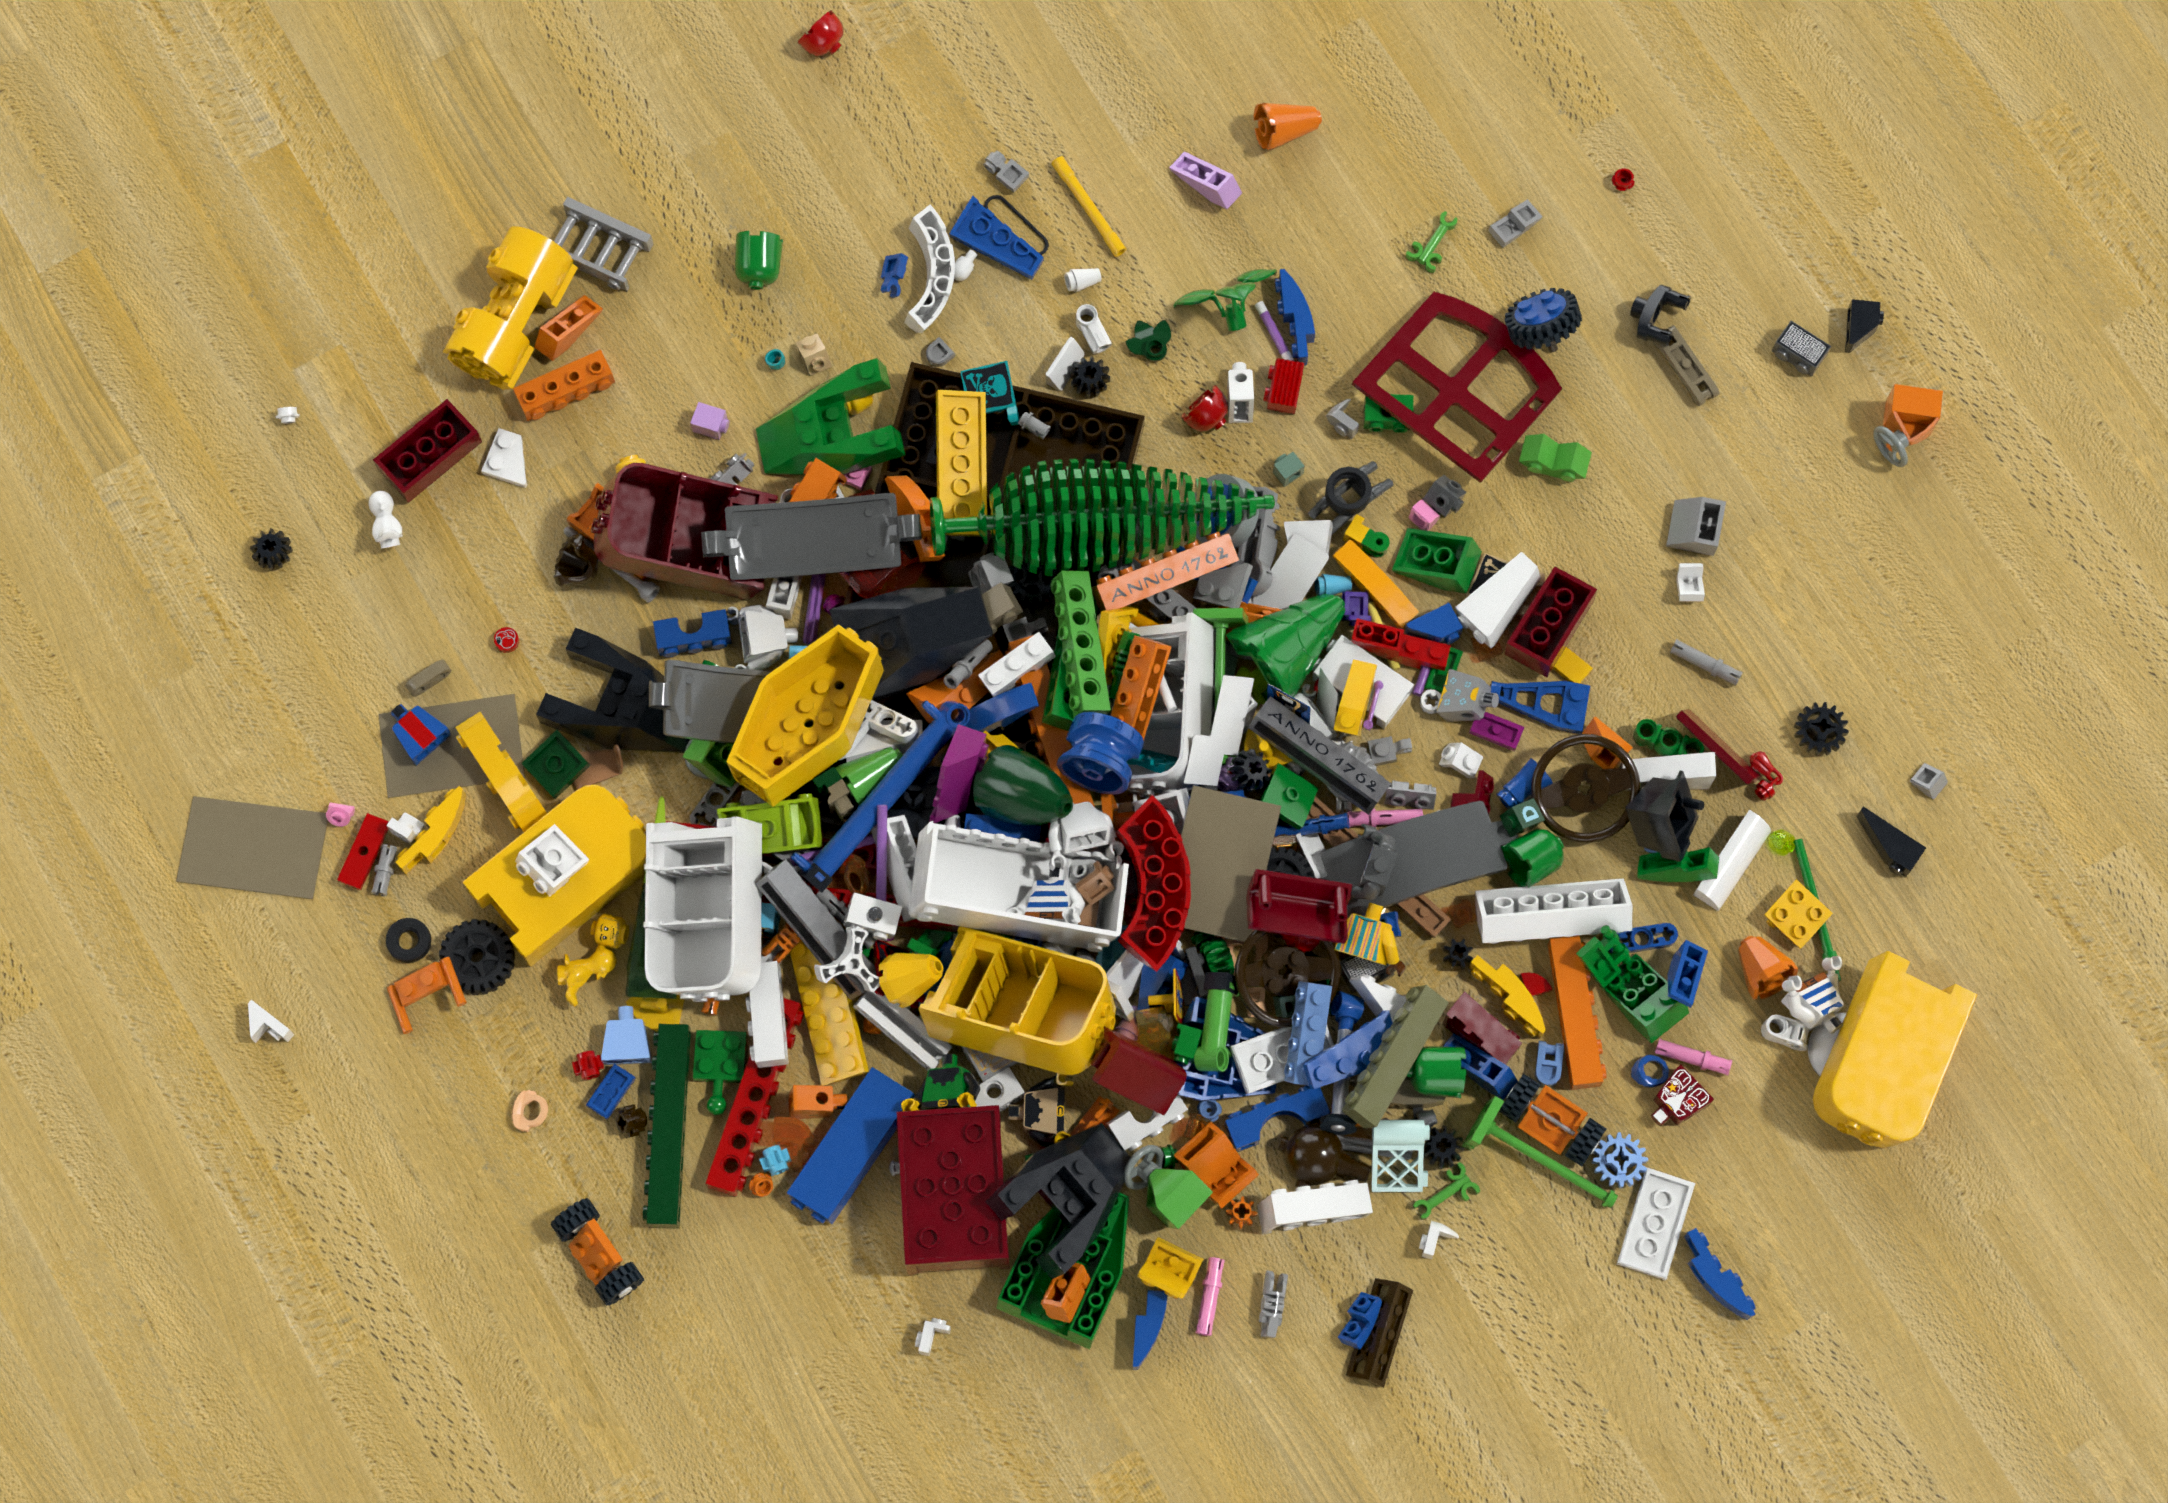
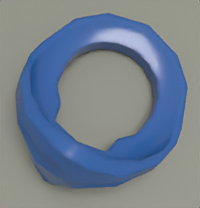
[1631,1055,1669,1088]

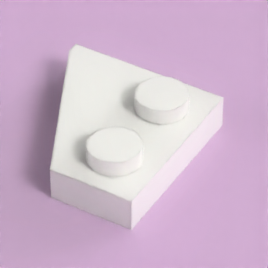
[482,428,527,488]

